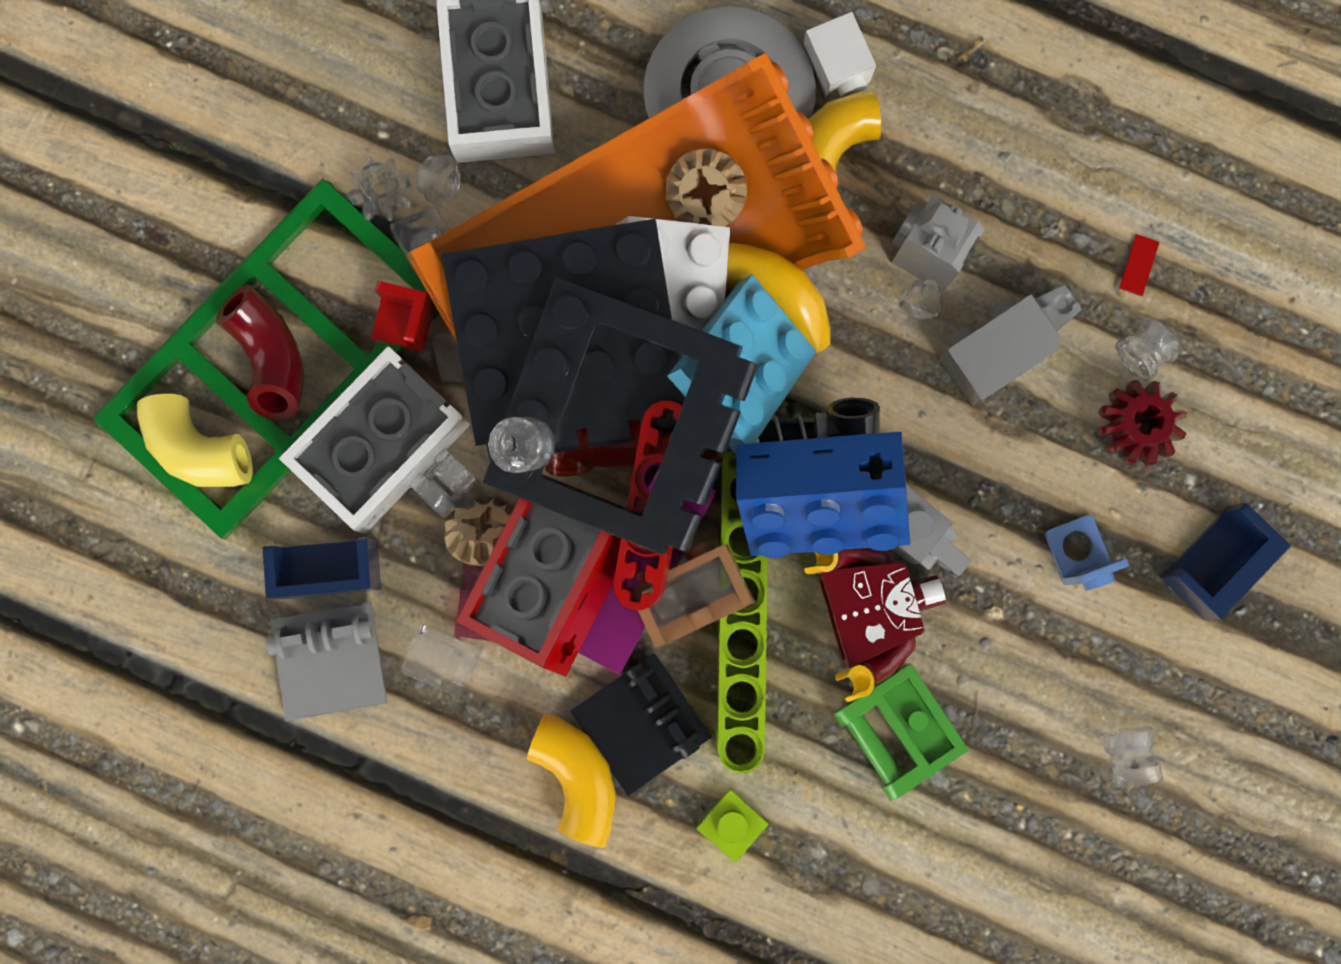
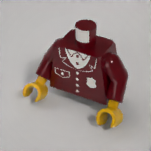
[804,548,946,702]

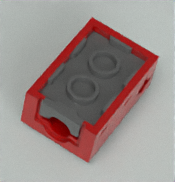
[456,498,621,677]

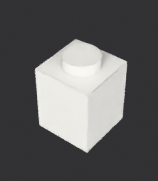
[803,12,876,101]

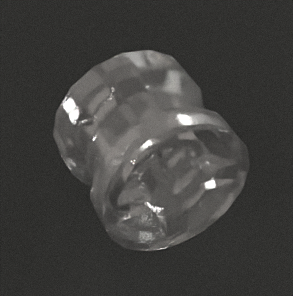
[1115,317,1181,382]
[488,416,555,474]

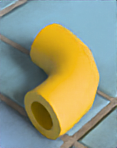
[808,90,881,189]
[725,243,831,353]
[527,712,616,848]

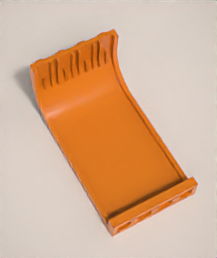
[406,52,867,342]

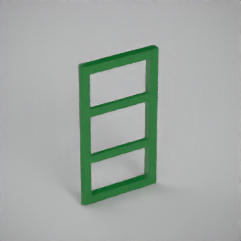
[92,178,440,540]

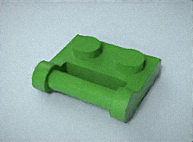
[833,663,969,801]

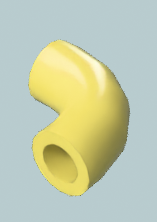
[136,394,253,487]

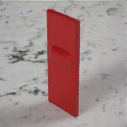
[1119,234,1160,296]

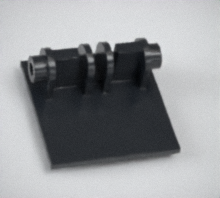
[570,653,712,796]

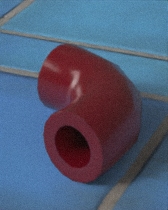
[216,284,304,421]

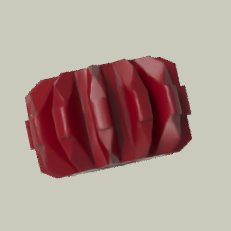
[1097,380,1188,466]

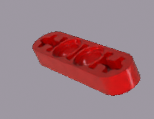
[613,400,683,610]

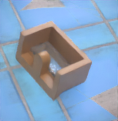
[632,540,755,648]

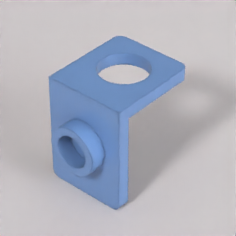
[1045,515,1130,591]

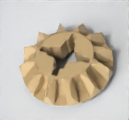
[665,148,747,227]
[444,498,515,566]

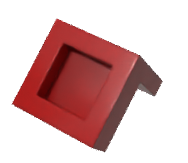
[371,281,435,353]

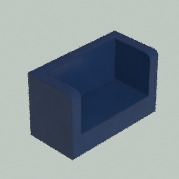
[1160,503,1291,620]
[263,537,381,599]

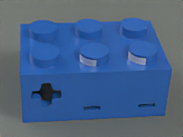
[736,431,911,558]

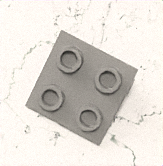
[266,602,387,721]

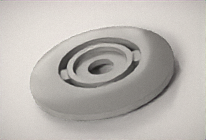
[644,7,816,119]

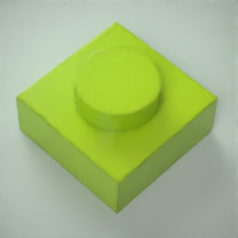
[696,788,769,863]

